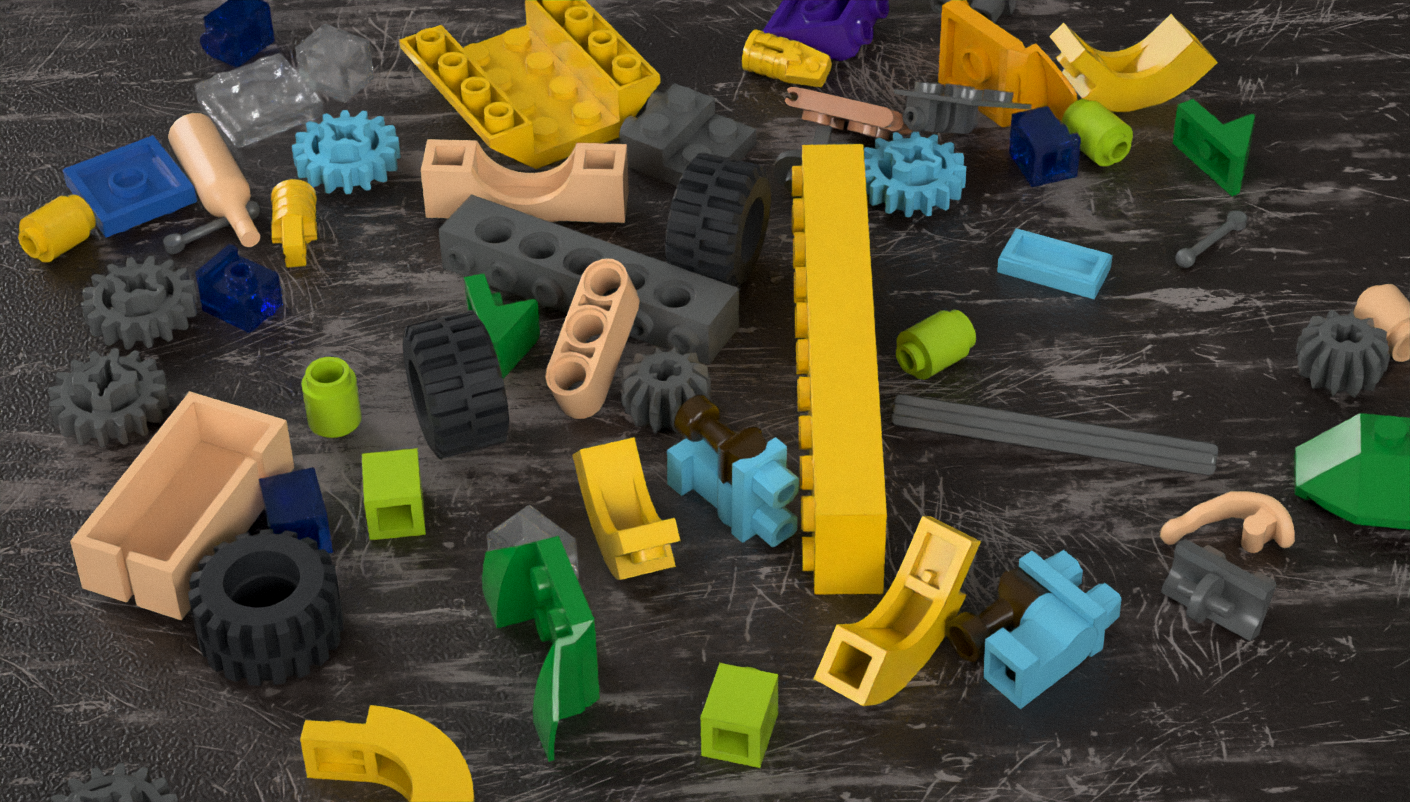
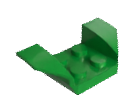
[482,536,600,762]

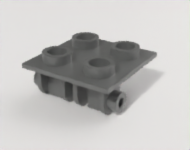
[894,81,1032,134]

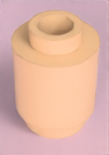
[1354,284,1410,362]

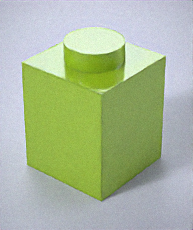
[362,448,426,540]
[700,663,778,768]

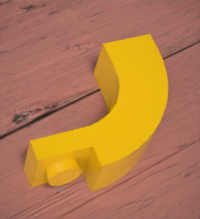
[1049,14,1218,112]
[572,437,680,580]
[813,516,981,706]
[300,705,475,802]

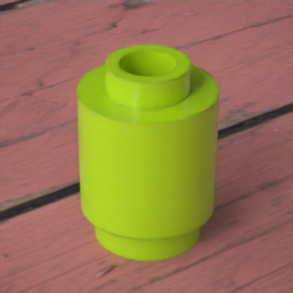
[1061,99,1133,167]
[896,310,976,380]
[301,357,362,438]

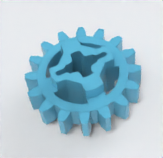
[292,110,401,194]
[864,131,967,217]

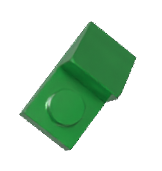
[1172,99,1255,196]
[464,273,540,379]

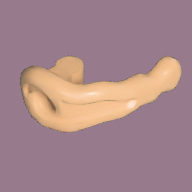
[1160,491,1295,553]

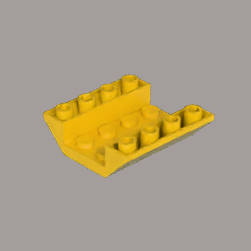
[399,0,660,169]

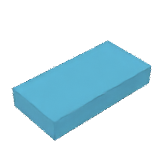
[997,229,1112,299]

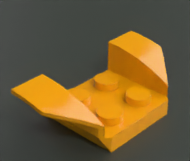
[938,0,1077,127]

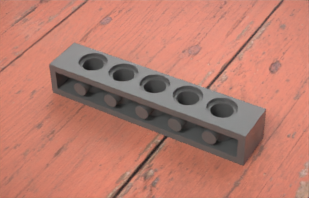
[439,194,739,365]

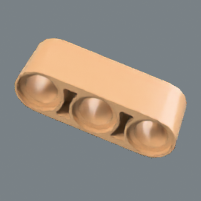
[545,259,640,419]

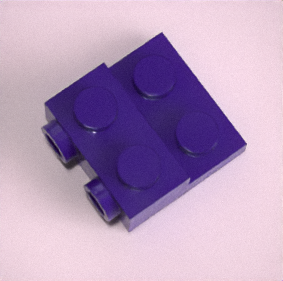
[763,0,889,61]

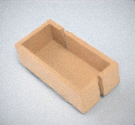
[70,391,294,620]

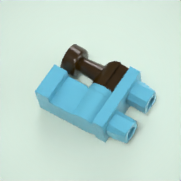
[667,395,799,547]
[945,550,1121,709]

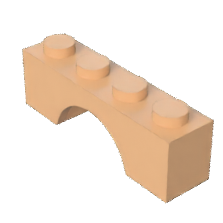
[421,139,629,223]

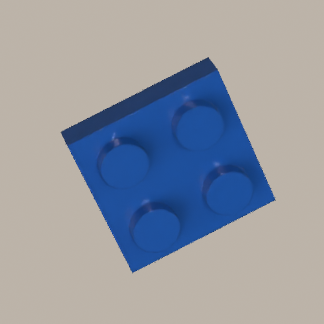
[63,135,197,237]

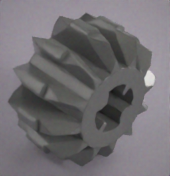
[1296,309,1390,397]
[621,346,711,434]

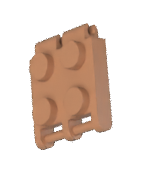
[785,87,913,141]

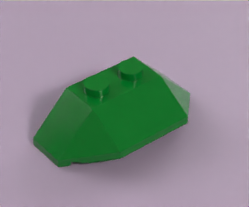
[1294,413,1410,530]

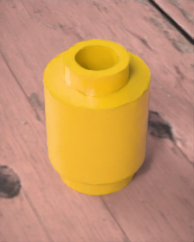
[18,194,96,262]

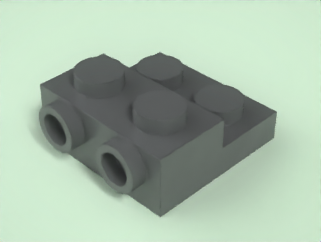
[619,83,756,186]

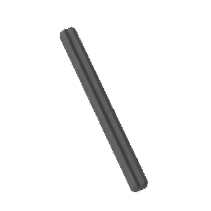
[891,394,1218,476]

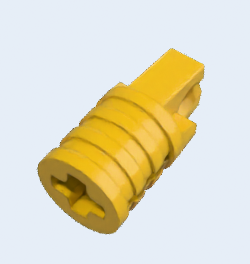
[742,29,832,87]
[271,179,317,268]

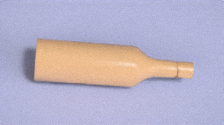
[168,113,260,247]

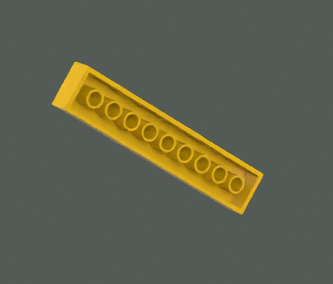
[791,144,887,595]

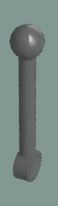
[163,200,261,254]
[1175,210,1247,268]

